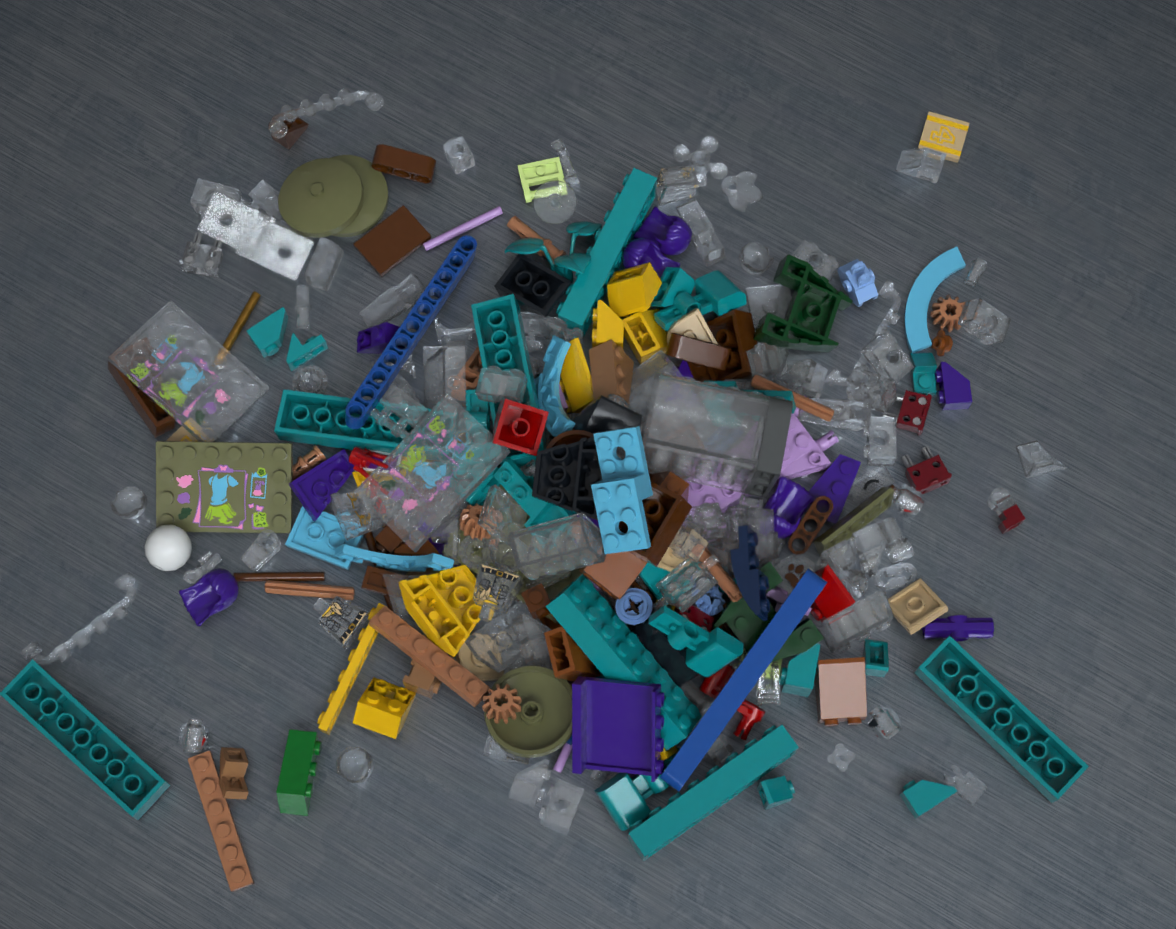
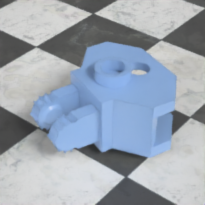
[837,259,878,307]

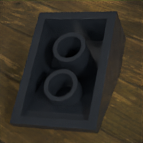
[494,254,572,317]
[631,618,699,688]

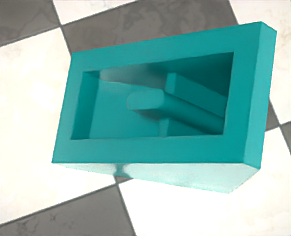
[863,639,889,677]

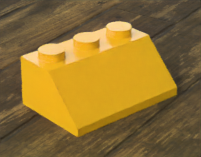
[559,337,594,419]

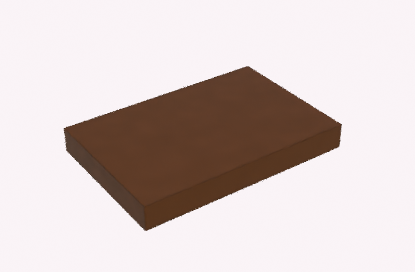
[353,205,431,277]

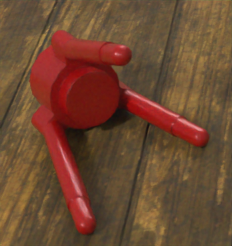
[349,447,397,496]

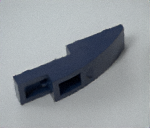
[730,525,770,621]

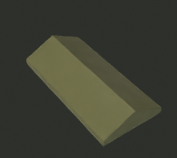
[813,487,894,560]

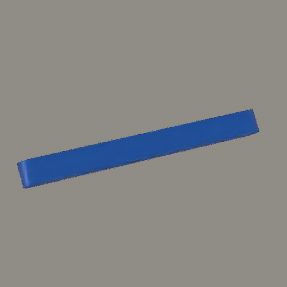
[345,235,477,429]
[660,568,827,792]

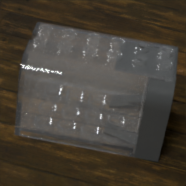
[641,372,793,498]

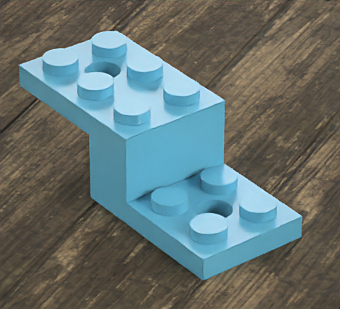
[591,426,653,554]

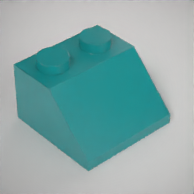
[778,643,820,697]

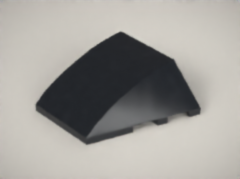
[551,395,642,459]
[532,437,602,520]

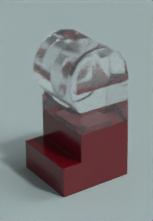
[987,488,1026,534]

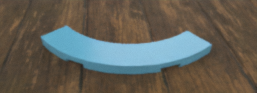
[904,247,966,353]
[538,335,576,437]
[335,544,454,572]

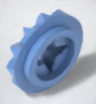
[693,579,725,616]
[615,588,653,626]

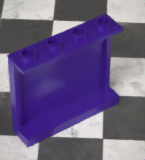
[572,676,665,782]

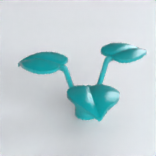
[505,221,602,282]

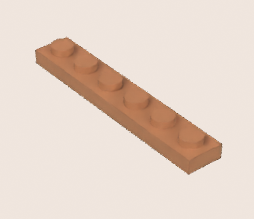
[369,606,490,708]
[187,750,255,892]

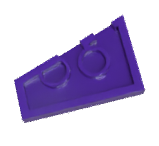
[289,449,354,521]
[804,454,861,524]

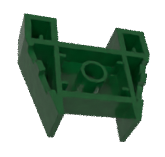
[753,254,853,353]
[712,561,824,662]

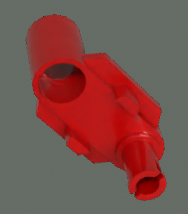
[699,664,766,741]

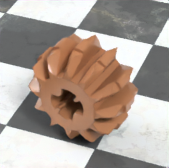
[930,294,968,333]
[459,503,498,541]
[482,684,522,724]

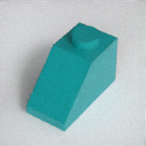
[651,267,695,307]
[246,307,288,358]
[757,776,795,810]
[900,780,957,819]

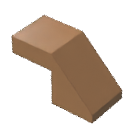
[219,747,249,800]

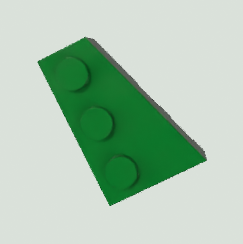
[276,729,322,816]

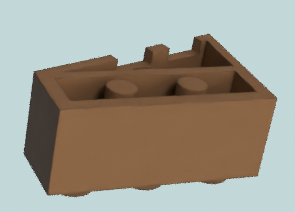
[589,340,634,406]
[402,634,449,699]

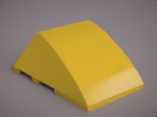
[398,564,491,657]

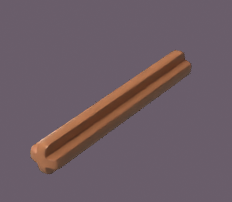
[751,375,834,422]
[265,580,355,600]

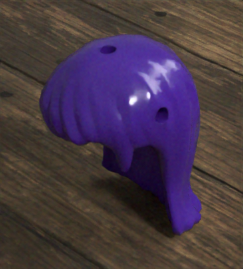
[634,206,692,256]
[622,238,680,278]
[760,476,815,539]
[179,568,239,626]

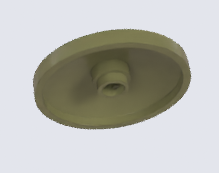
[331,155,389,237]
[278,158,364,238]
[484,666,572,758]

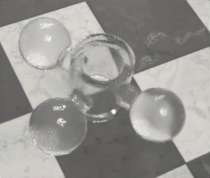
[673,136,728,180]

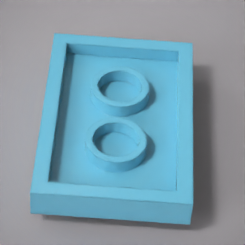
[285,505,366,570]

